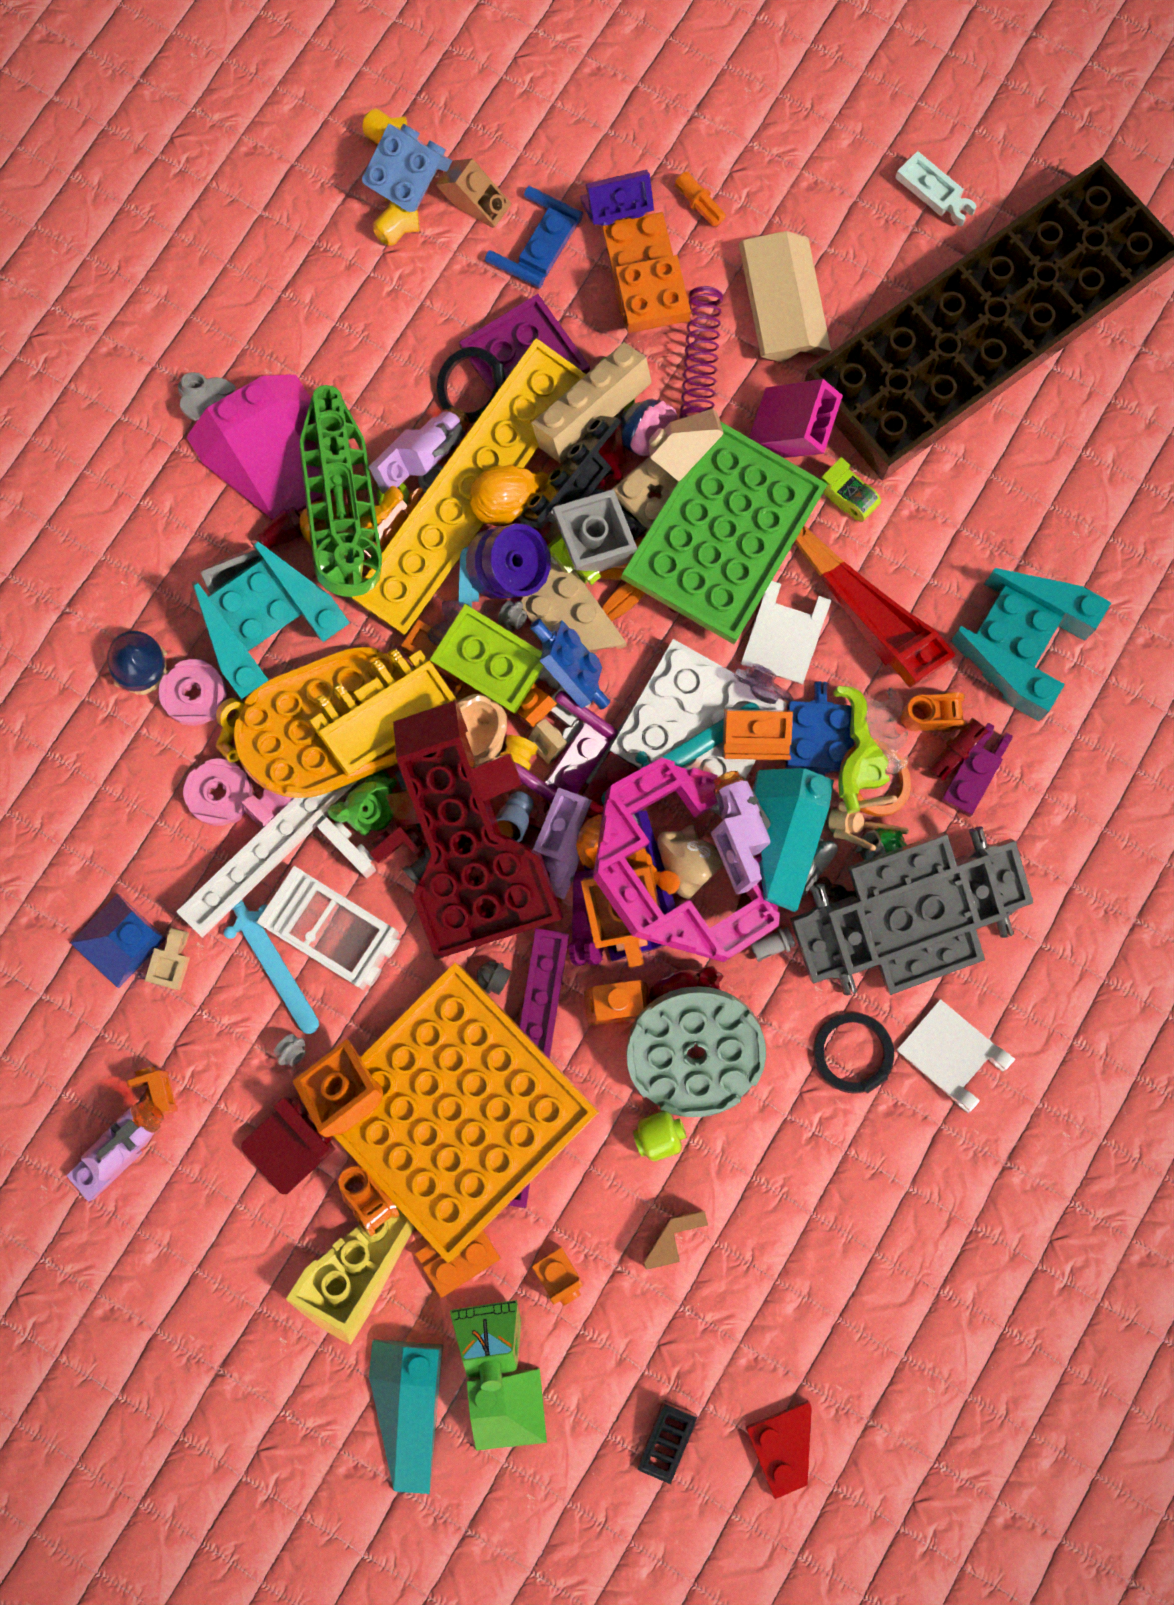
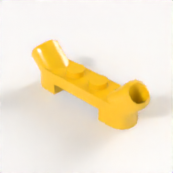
[362,108,420,246]

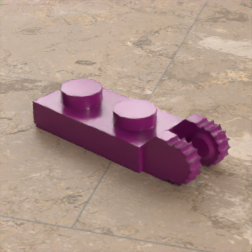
[941,723,1013,817]
[569,870,604,966]

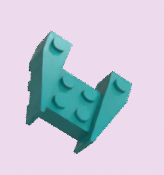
[192,539,350,699]
[951,568,1112,721]

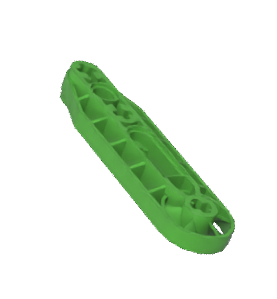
[299,385,382,597]

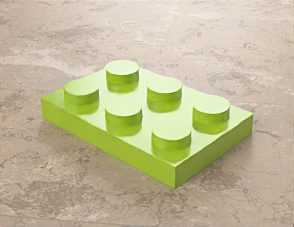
[430,604,545,714]

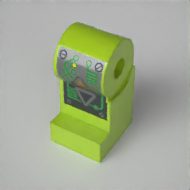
[821,457,881,522]

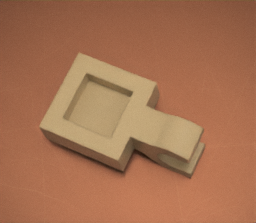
[145,928,190,990]

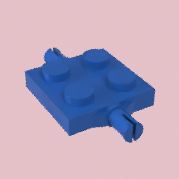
[530,619,611,710]
[785,681,854,776]

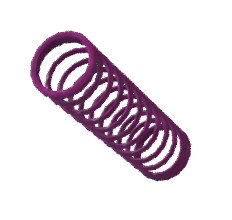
[679,286,723,419]

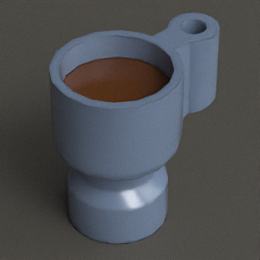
[496,792,534,842]

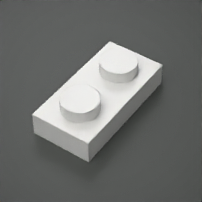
[317,817,376,879]

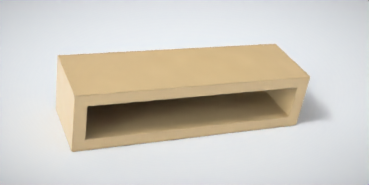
[532,342,652,463]

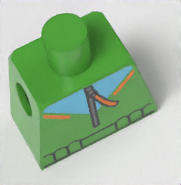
[450,1300,521,1392]

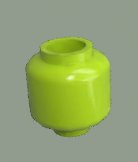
[633,1111,687,1162]

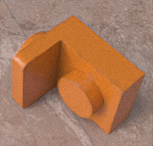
[516,684,557,727]
[126,1066,178,1115]
[532,1247,584,1306]

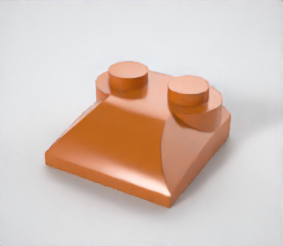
[292,1039,383,1137]

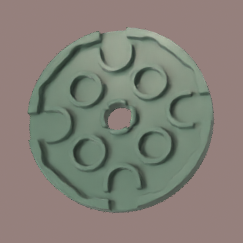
[626,986,766,1117]

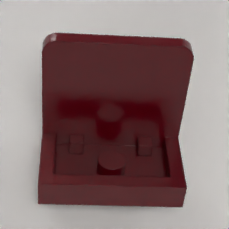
[241,1097,336,1194]

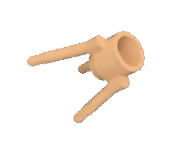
[829,795,909,851]

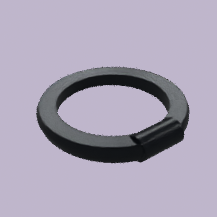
[437,347,506,423]
[813,1012,895,1094]

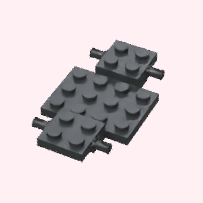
[790,826,1034,996]

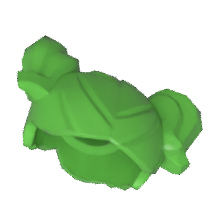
[327,770,397,836]

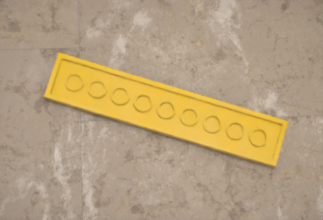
[351,338,586,636]

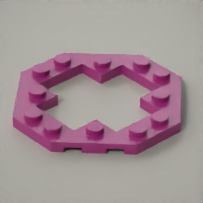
[593,757,780,962]

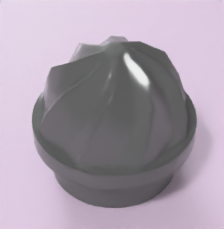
[477,961,511,995]

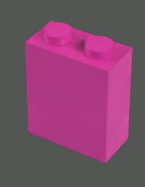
[749,379,843,458]

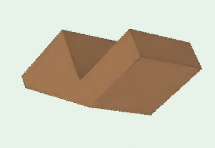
[643,1210,708,1270]

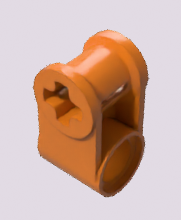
[900,692,967,732]
[338,1166,400,1237]

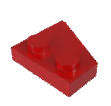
[746,1400,812,1499]

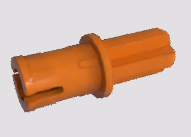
[674,171,726,227]

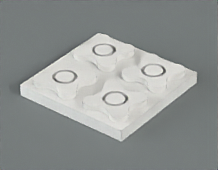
[609,639,787,816]

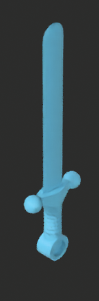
[224,900,319,1034]

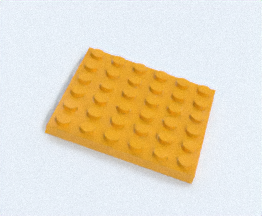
[333,962,600,1263]

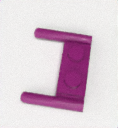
[515,691,618,804]

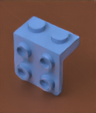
[362,123,453,212]

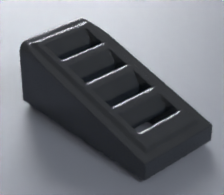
[637,1400,697,1484]

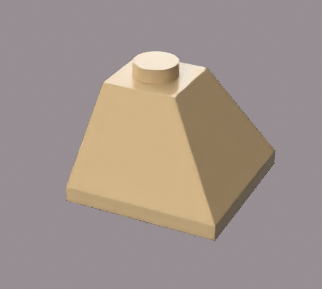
[648,409,724,482]

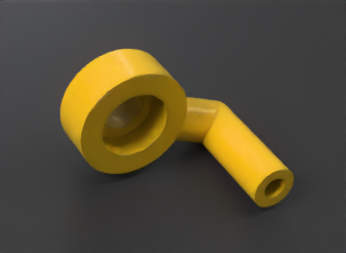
[216,698,245,763]

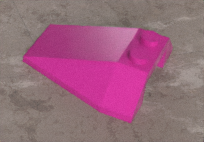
[187,374,333,520]

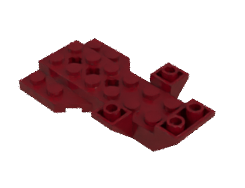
[386,699,563,960]

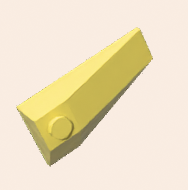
[286,1204,415,1345]

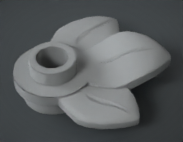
[178,372,236,421]

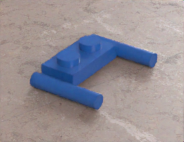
[485,186,584,289]

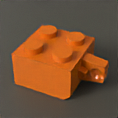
[581,864,661,968]

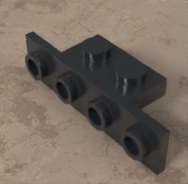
[522,416,621,523]

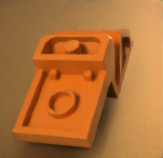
[602,212,691,333]

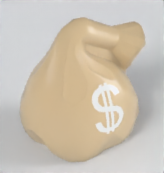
[657,824,723,899]

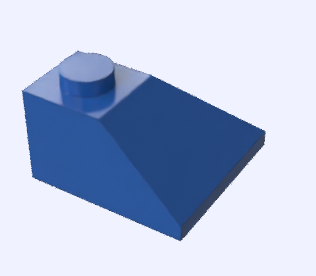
[70,893,166,988]

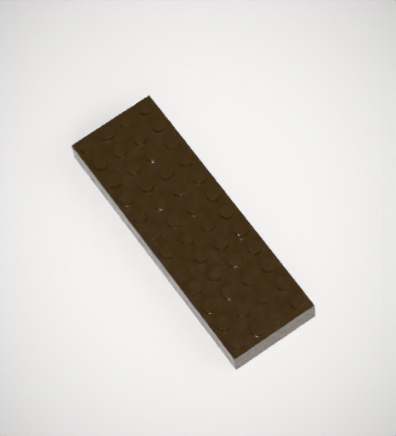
[804,158,1174,481]

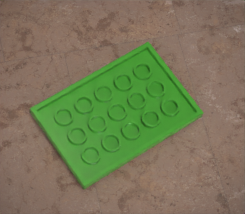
[621,421,828,645]

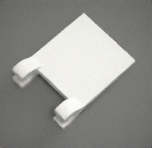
[741,581,831,685]
[897,999,1015,1113]

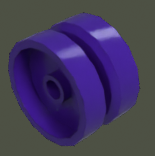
[466,524,551,599]

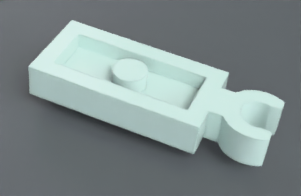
[895,151,977,226]

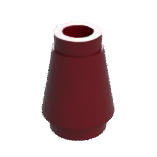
[257,507,303,549]

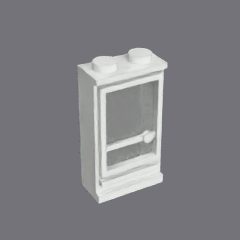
[256,866,400,990]

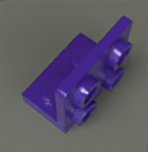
[580,169,654,226]

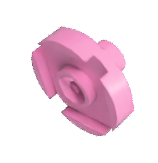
[159,659,227,726]
[183,758,252,826]

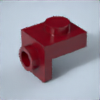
[369,827,424,863]

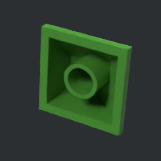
[467,1368,547,1451]

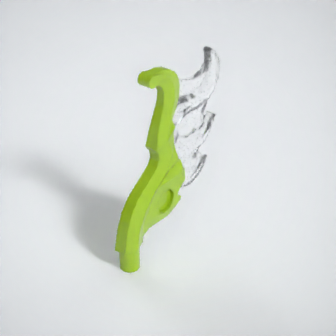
[833,686,909,814]

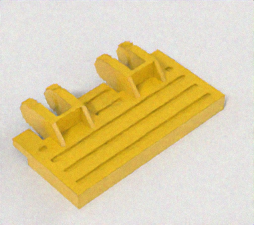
[309,649,458,777]

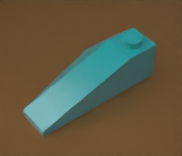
[753,768,834,912]
[369,1339,443,1494]

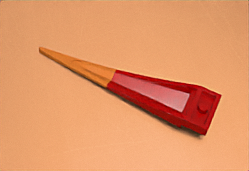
[795,526,957,688]

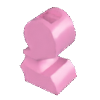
[242,789,294,829]

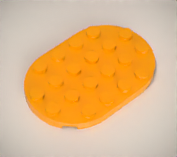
[234,647,415,798]

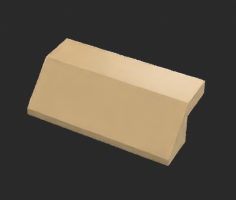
[739,231,831,362]

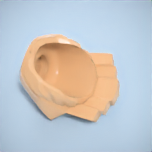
[458,694,507,765]

